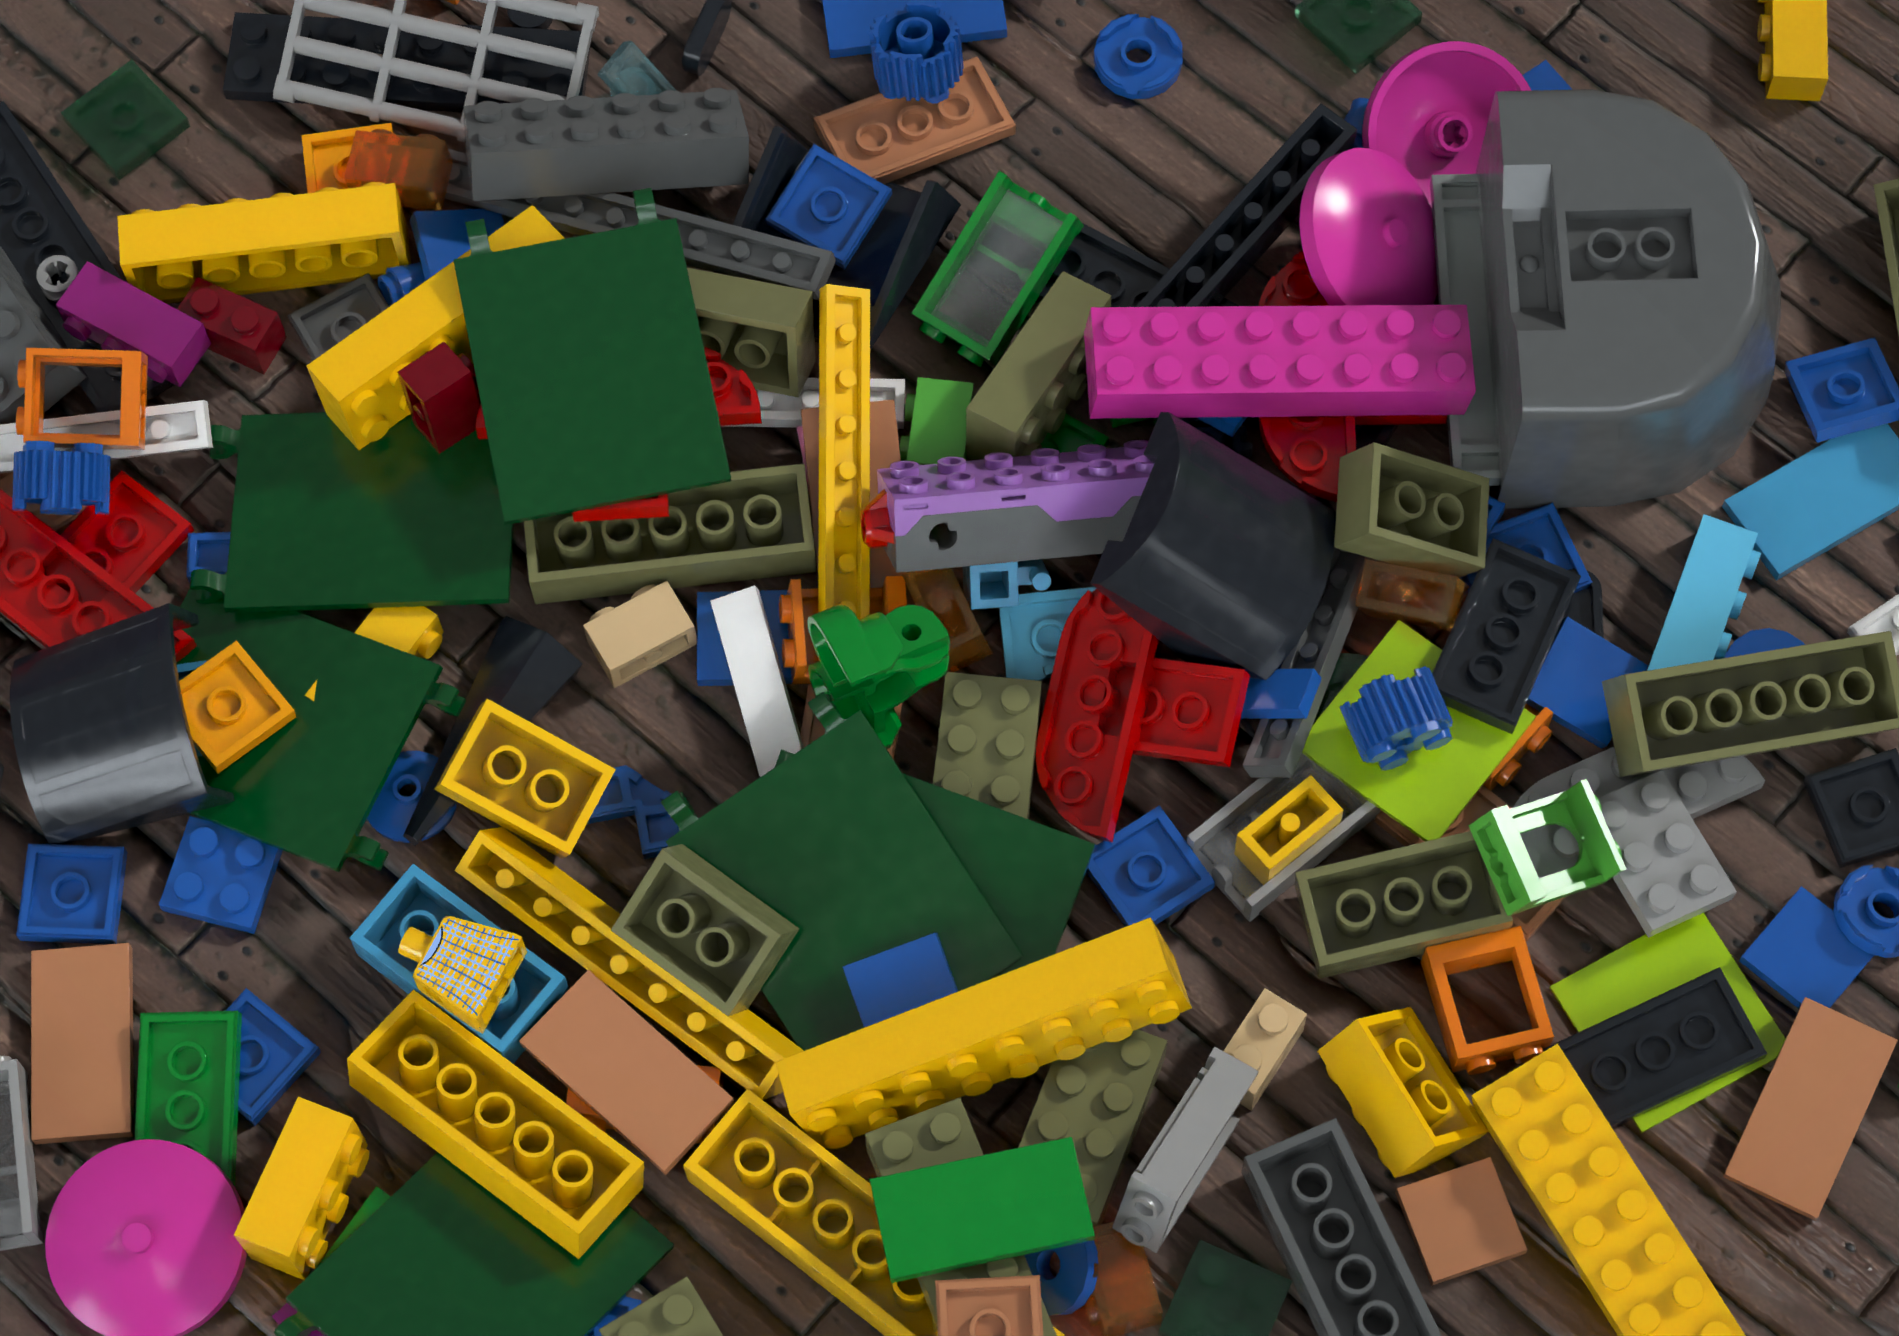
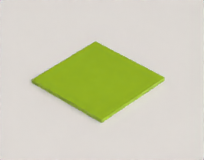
[1302,620,1536,842]
[1549,913,1786,1134]

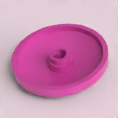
[1362,41,1532,208]
[1299,148,1438,306]
[45,1139,247,1336]

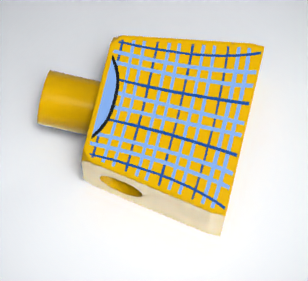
[398,916,527,1034]

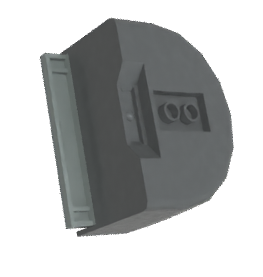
[1430,89,1781,509]

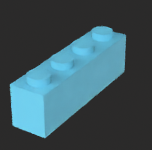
[1647,514,1761,671]

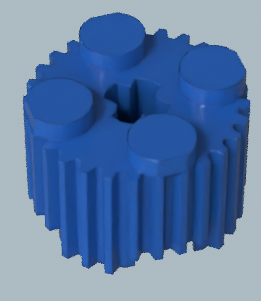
[869,0,964,104]
[12,441,111,515]
[1340,666,1453,771]

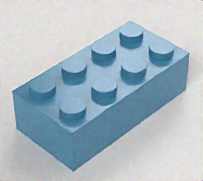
[350,864,569,1064]

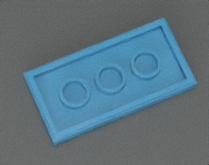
[1722,423,1899,581]

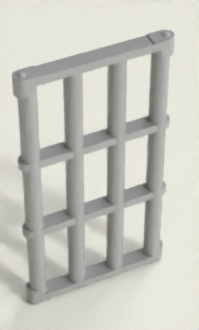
[273,0,599,142]

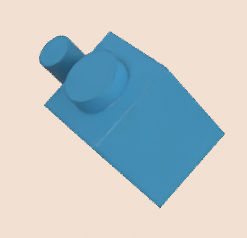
[963,559,1051,610]

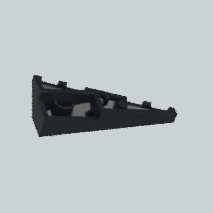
[403,616,582,846]

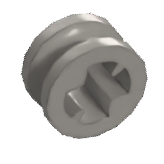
[36,255,79,302]

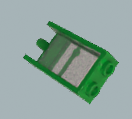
[912,171,1084,367]

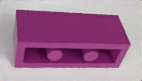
[56,261,211,387]

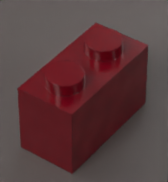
[177,277,287,374]
[397,342,481,454]

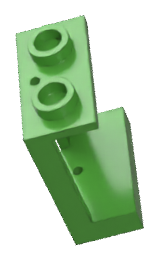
[1468,779,1626,916]

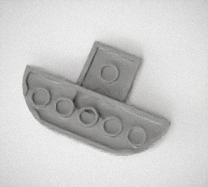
[1513,747,1765,938]

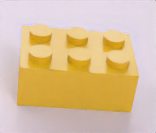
[434,699,616,859]
[234,1097,370,1280]

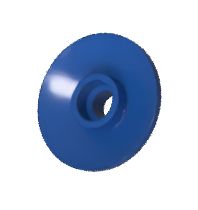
[367,751,458,843]

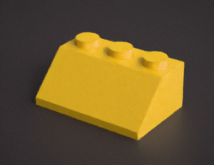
[1317,1007,1489,1178]

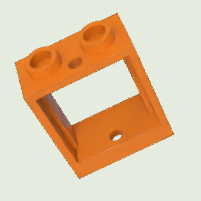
[16,348,148,450]
[1421,926,1554,1075]

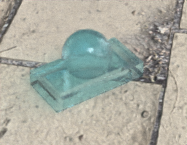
[597,41,676,97]

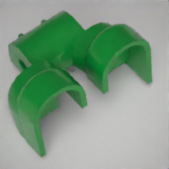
[807,605,950,749]

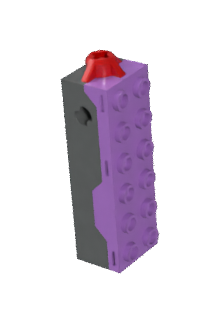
[860,440,1154,573]

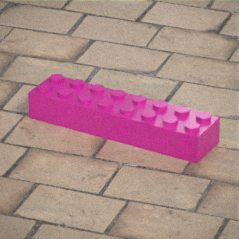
[1084,305,1476,419]

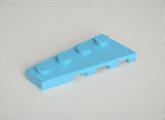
[999,587,1097,681]

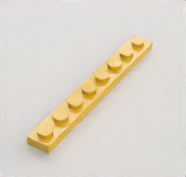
[818,284,870,620]

